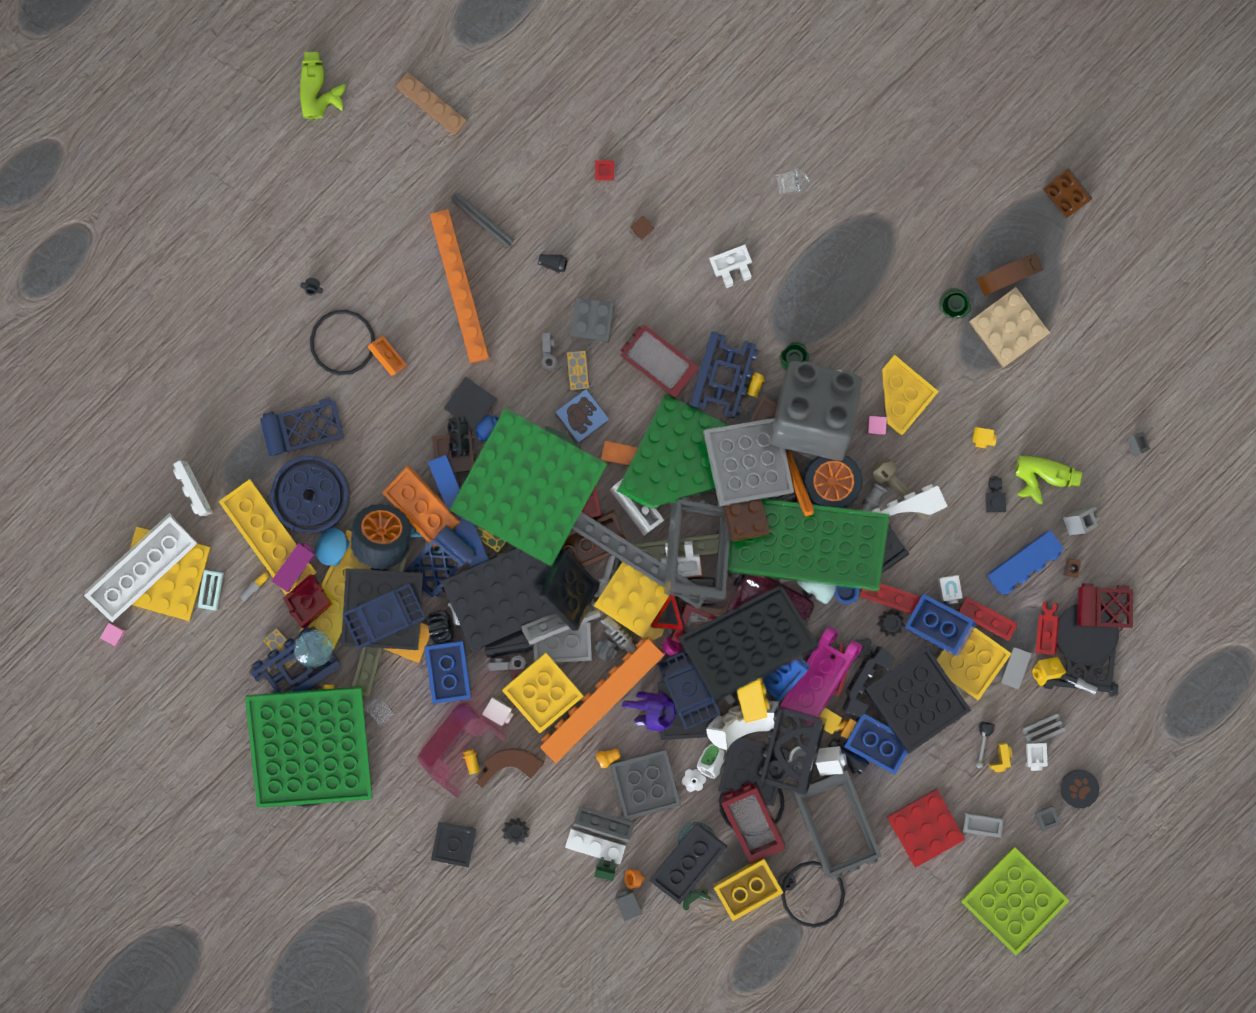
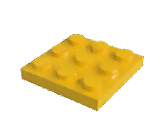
[593,561,669,637]
[936,628,1012,700]
[502,652,584,733]

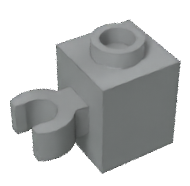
[1063,507,1100,535]

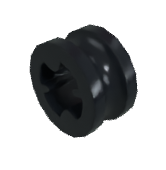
[778,872,796,891]

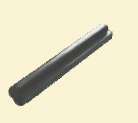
[451,193,514,248]

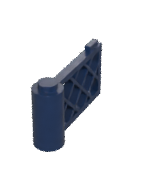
[260,398,344,456]
[404,524,476,597]

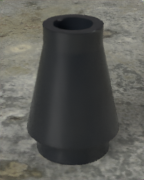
[538,254,568,273]

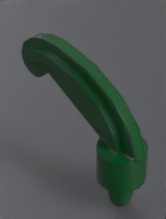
[683,889,711,910]

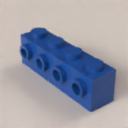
[986,530,1064,595]

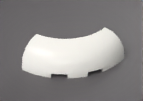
[707,701,779,750]

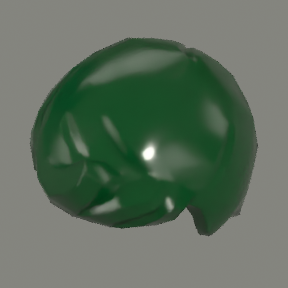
[939,288,971,318]
[780,342,809,371]

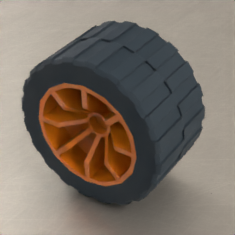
[802,455,863,508]
[351,504,411,569]

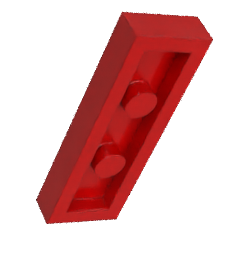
[859,583,920,614]
[958,597,1017,641]

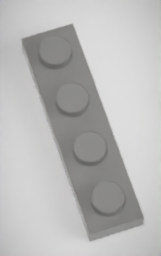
[522,598,600,645]

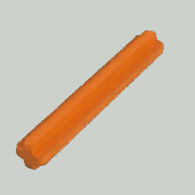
[786,451,814,517]

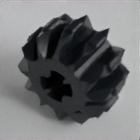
[427,610,454,643]

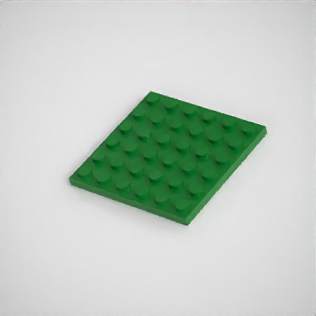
[450,408,607,566]
[245,686,373,808]

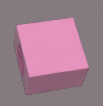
[867,416,887,435]
[100,622,126,646]

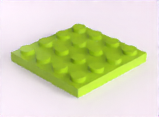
[960,846,1069,955]

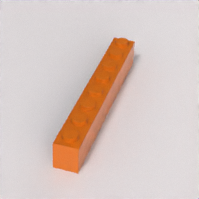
[430,209,490,364]
[540,637,665,763]

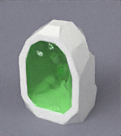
[697,744,725,779]

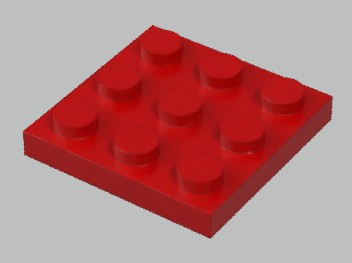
[887,789,965,868]

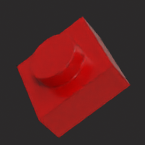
[595,160,614,181]

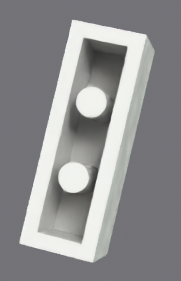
[610,479,664,536]

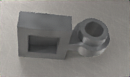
[541,333,557,370]
[488,656,526,671]

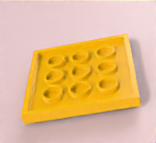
[130,526,211,621]

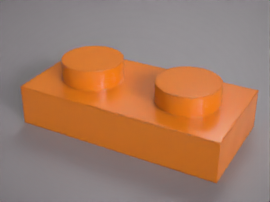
[368,336,407,376]
[601,441,638,465]

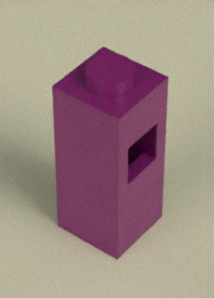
[271,542,316,592]

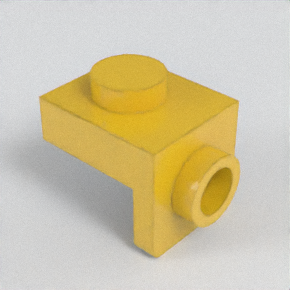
[1032,657,1066,686]
[989,742,1013,772]

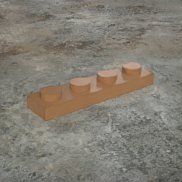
[395,72,467,136]

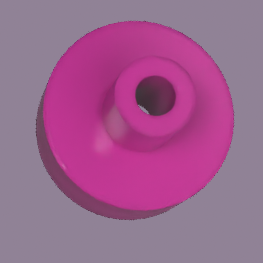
[661,636,681,656]

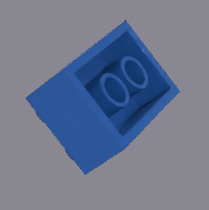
[905,594,976,657]
[425,640,472,704]
[842,713,907,775]

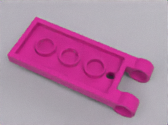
[780,626,862,726]

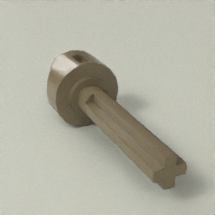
[872,458,929,520]

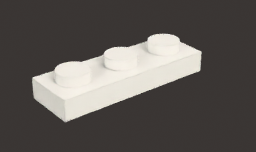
[565,828,626,864]

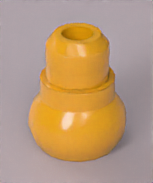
[596,748,621,768]

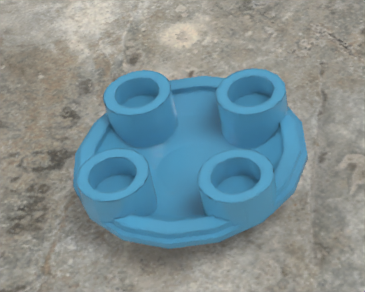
[316,528,350,566]

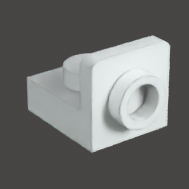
[1026,743,1048,771]

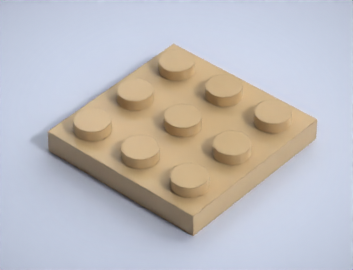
[969,287,1050,367]

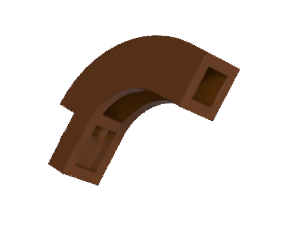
[477,748,544,788]

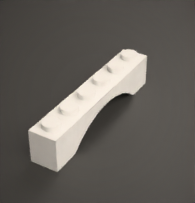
[870,484,948,516]

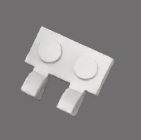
[709,245,752,288]
[661,540,701,577]

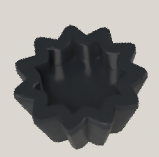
[877,609,905,636]
[502,818,529,846]

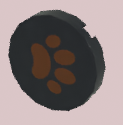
[1060,770,1100,808]

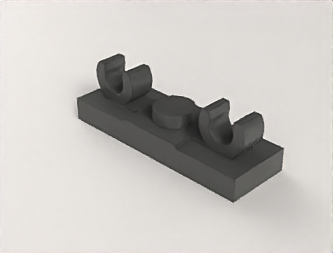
[574,806,634,842]

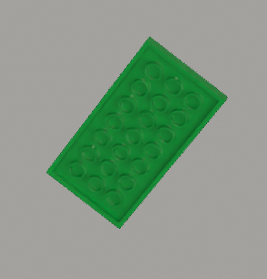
[727,499,890,591]

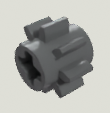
[594,638,618,662]

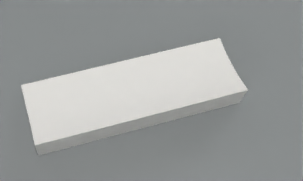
[84,513,197,622]

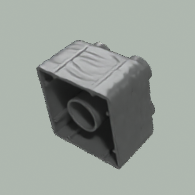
[770,361,862,461]

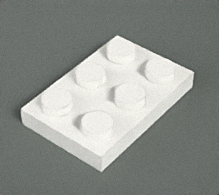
[173,460,213,516]

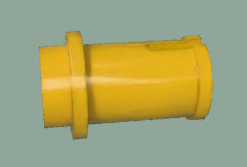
[746,372,765,398]
[462,749,481,774]

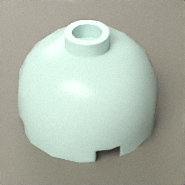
[797,581,836,604]

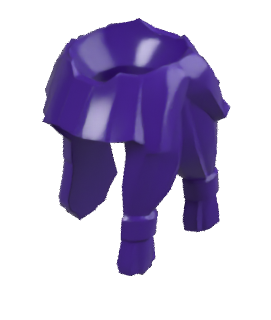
[622,691,676,731]

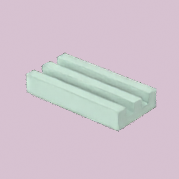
[198,570,224,611]

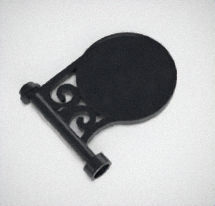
[1043,604,1119,697]

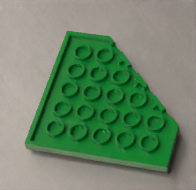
[617,394,730,509]

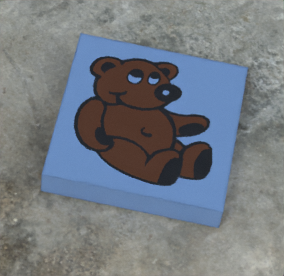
[556,389,609,443]

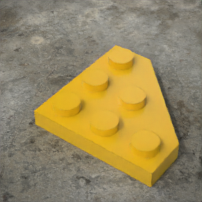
[882,355,939,436]

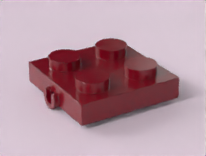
[283,574,332,629]

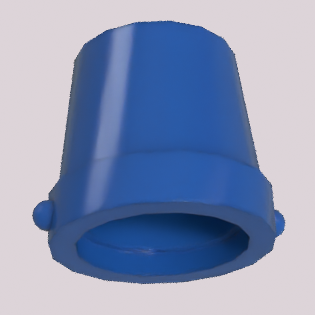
[834,586,859,604]

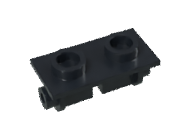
[447,416,470,457]

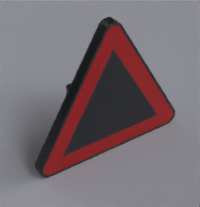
[651,595,685,631]

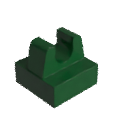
[594,857,616,881]

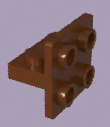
[1044,168,1092,218]

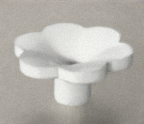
[682,768,706,792]

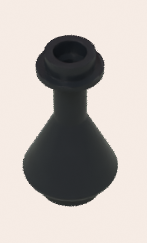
[828,738,869,774]

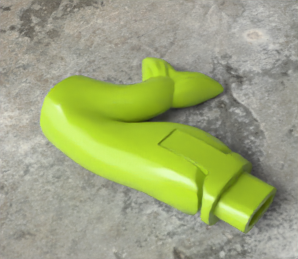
[300,52,346,119]
[1015,455,1082,504]

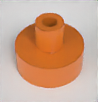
[624,869,645,889]

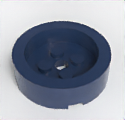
[270,456,350,533]

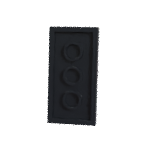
[650,822,727,904]

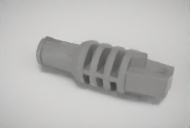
[601,615,637,653]

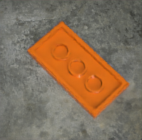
[382,466,461,548]

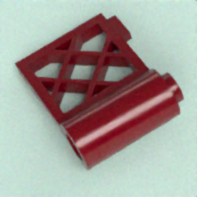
[1077,583,1133,628]

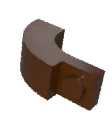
[977,253,1043,296]

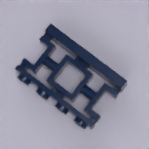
[690,331,758,419]
[250,626,341,693]

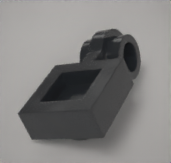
[985,476,1006,513]

